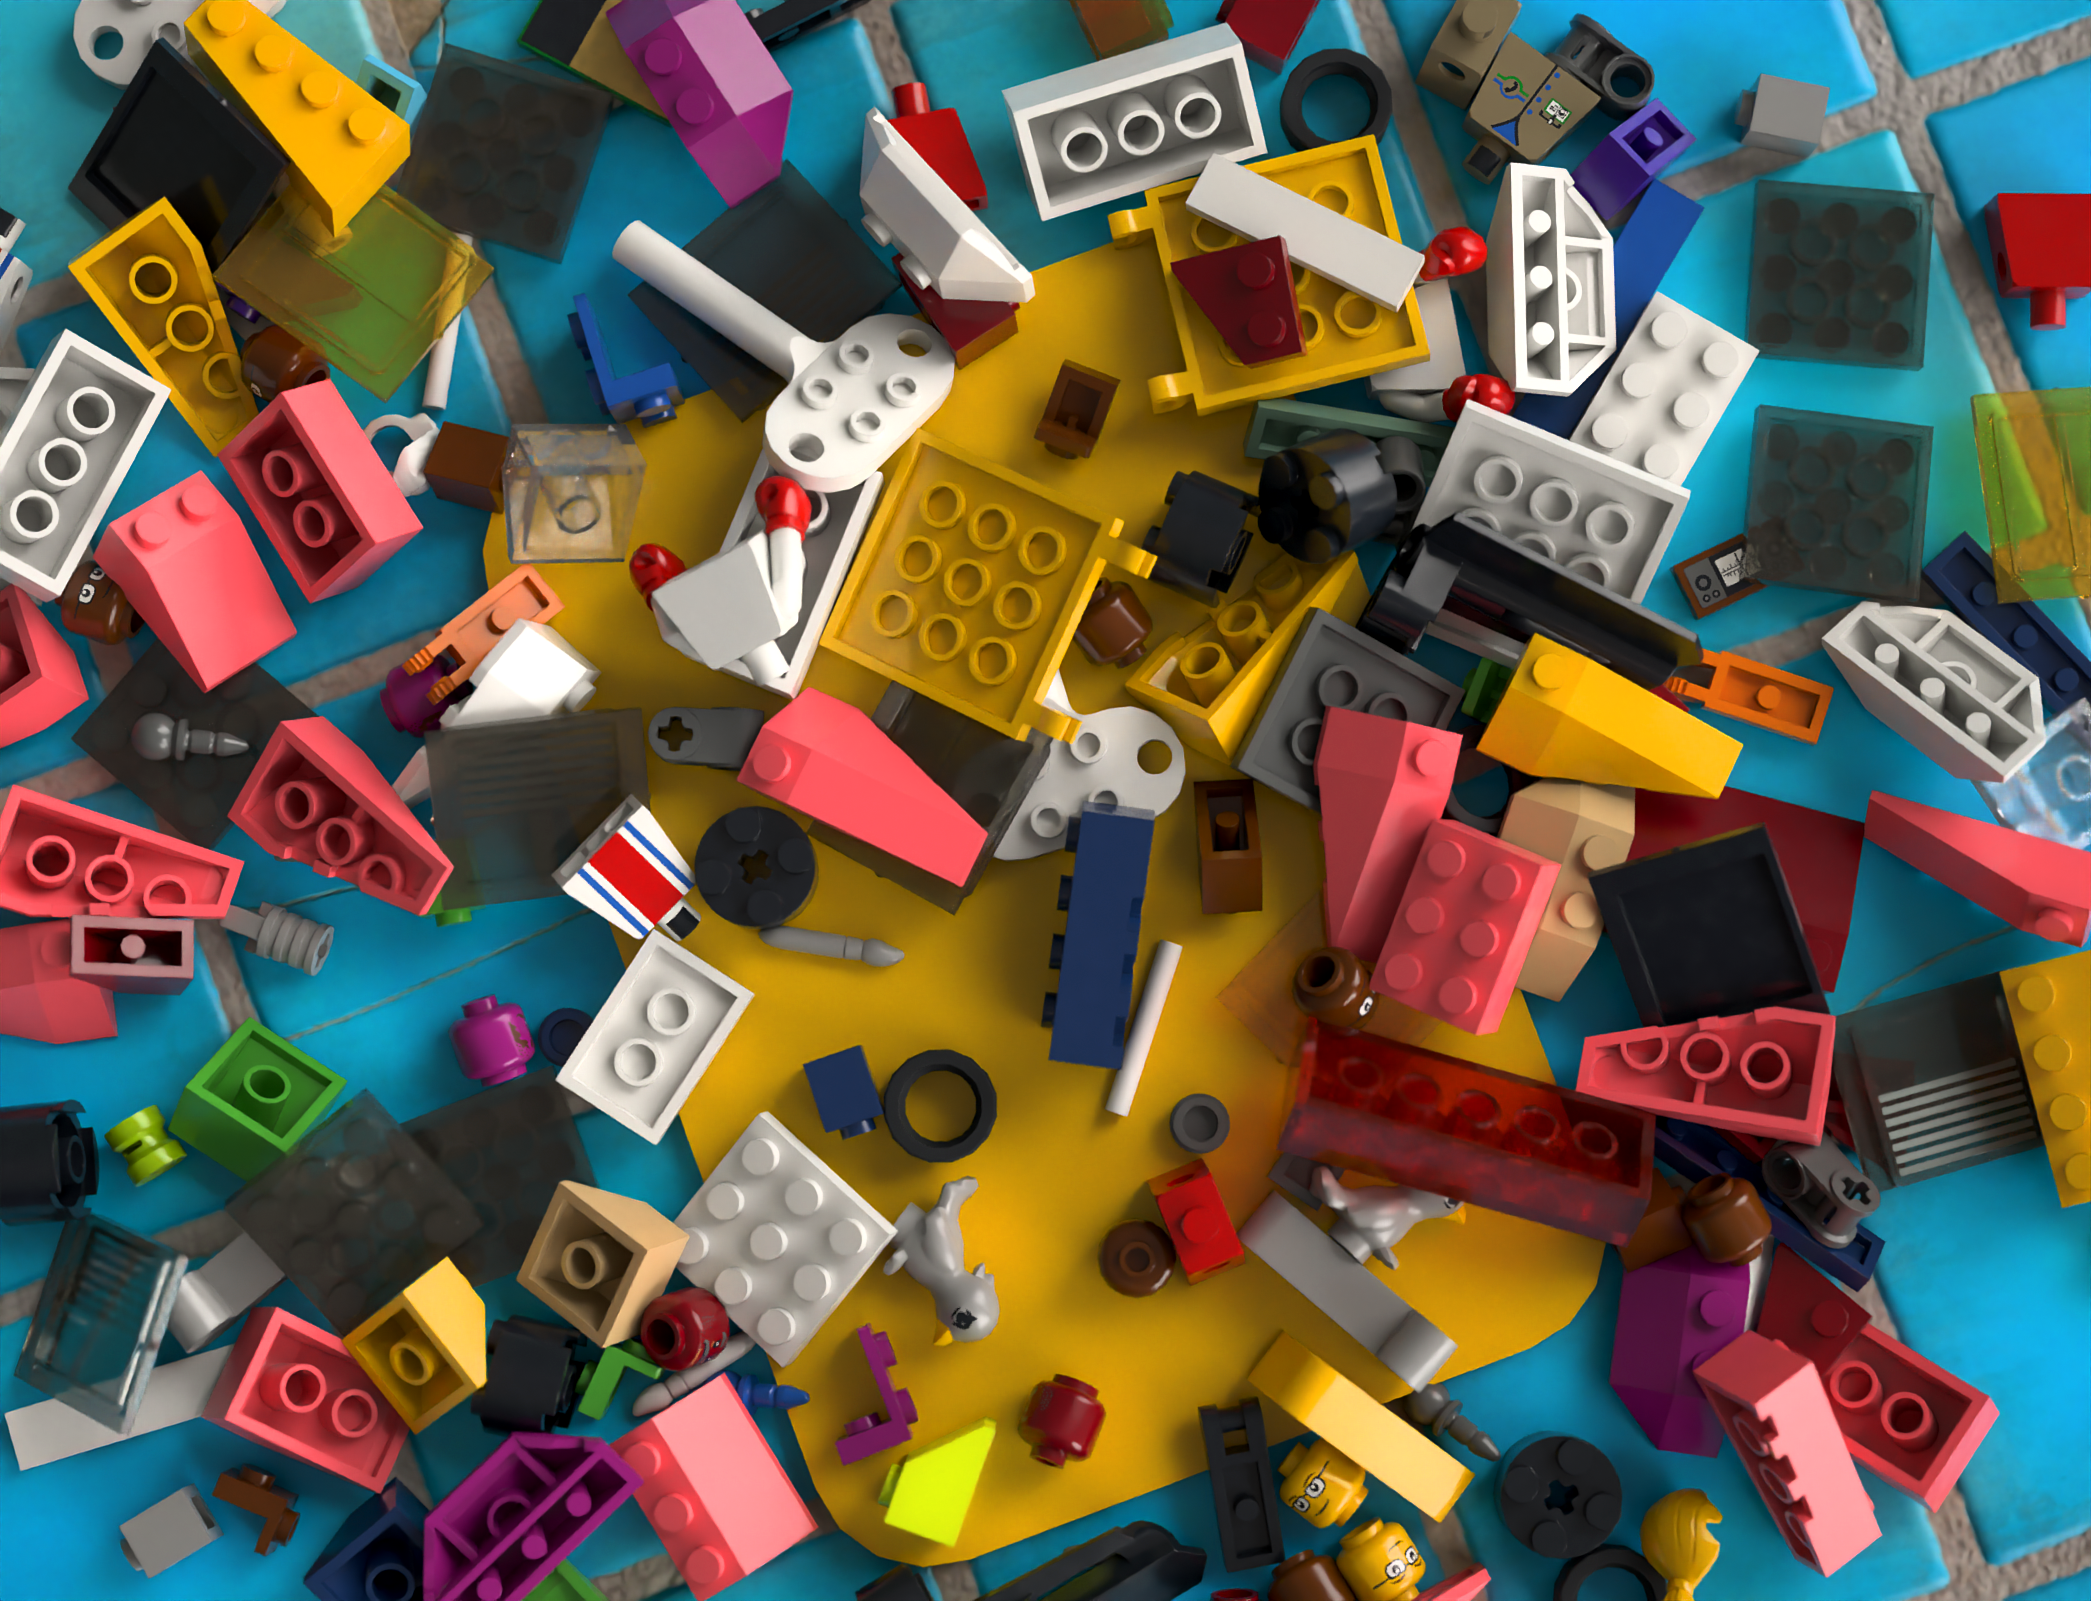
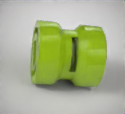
[104,1105,187,1187]

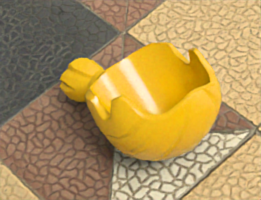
[1640,1488,1723,1601]

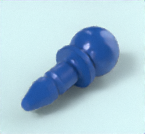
[702,1370,810,1416]

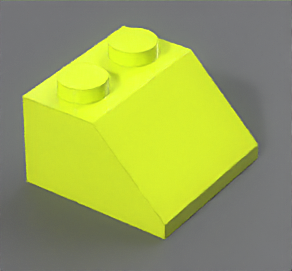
[878,1416,997,1548]

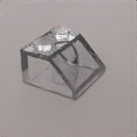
[502,424,647,564]
[1970,697,2091,850]

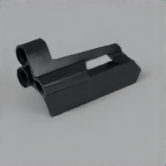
[1355,512,1704,690]
[855,1520,1207,1601]

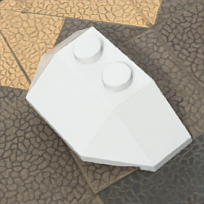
[859,106,1035,303]
[1486,163,1616,397]
[1822,601,2046,783]

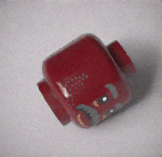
[640,1287,729,1371]
[1018,1374,1106,1469]

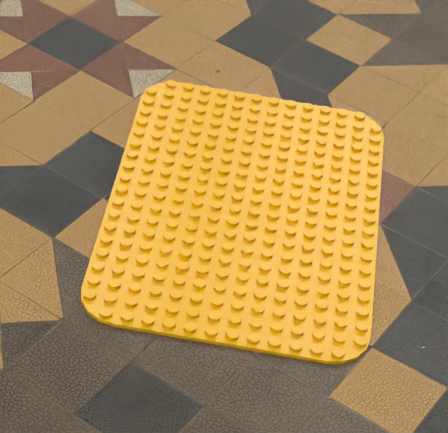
[482,236,1606,1567]

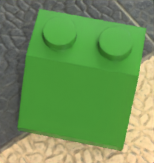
[167,1017,348,1195]

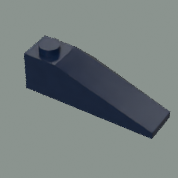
[303,1477,430,1601]

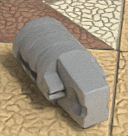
[219,901,334,976]

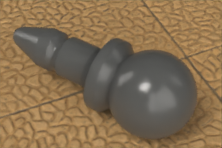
[131,713,249,761]
[1403,1382,1501,1462]

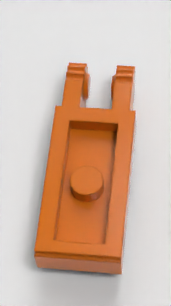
[402,561,565,705]
[1663,648,1834,746]

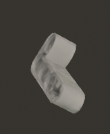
[149,1152,380,1353]
[1236,1190,1459,1393]

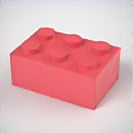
[217,379,423,604]
[1369,819,1562,1035]

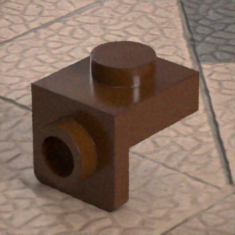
[1034,359,1121,459]
[212,1463,301,1556]

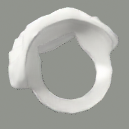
[363,413,440,497]

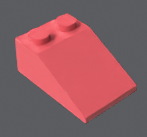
[92,470,297,694]
[201,1307,410,1494]
[1820,1324,2000,1513]

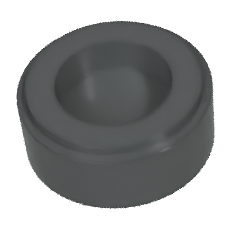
[1169,1094,1230,1154]

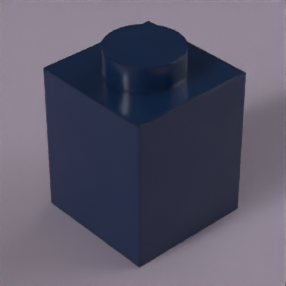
[803,1045,884,1140]

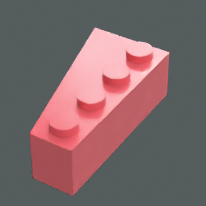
[1693,1330,1882,1578]

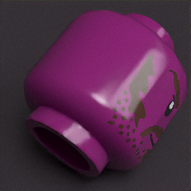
[380,653,474,738]
[448,994,535,1087]

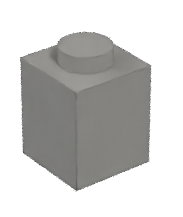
[1734,73,1830,158]
[119,1483,224,1579]

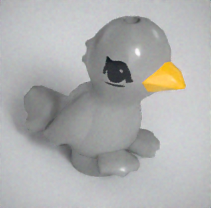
[1309,1156,1469,1270]
[883,1176,1000,1346]

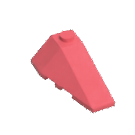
[1313,706,1463,963]

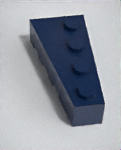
[1041,801,1155,1070]

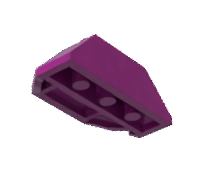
[605,0,794,209]
[1608,1238,1750,1458]
[423,1432,644,1601]

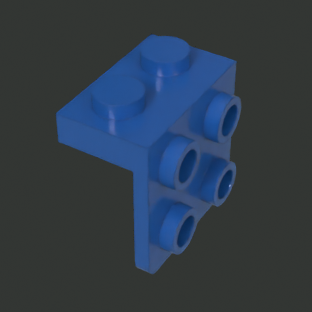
[567,293,685,428]

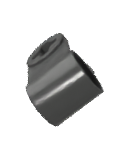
[1544,13,1655,121]
[1371,436,1426,552]
[648,707,764,771]
[1762,1132,1881,1249]

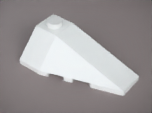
[392,618,602,810]

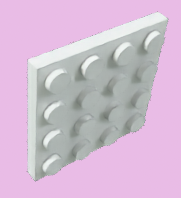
[1411,399,1691,669]

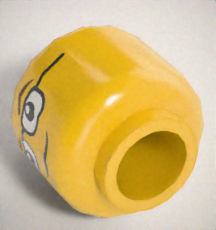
[1277,1439,1369,1528]
[1336,1517,1426,1601]

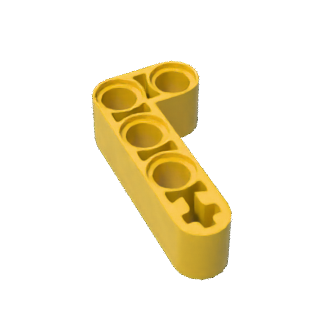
[1247,1330,1476,1523]

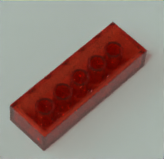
[1276,1016,1656,1248]

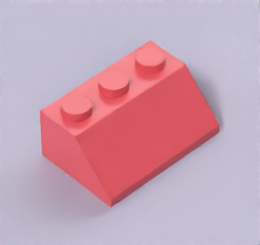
[609,1372,818,1601]

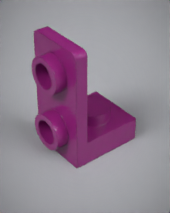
[835,1322,920,1466]

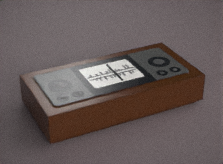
[1670,516,1805,621]

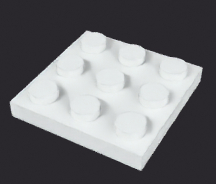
[673,1111,898,1367]

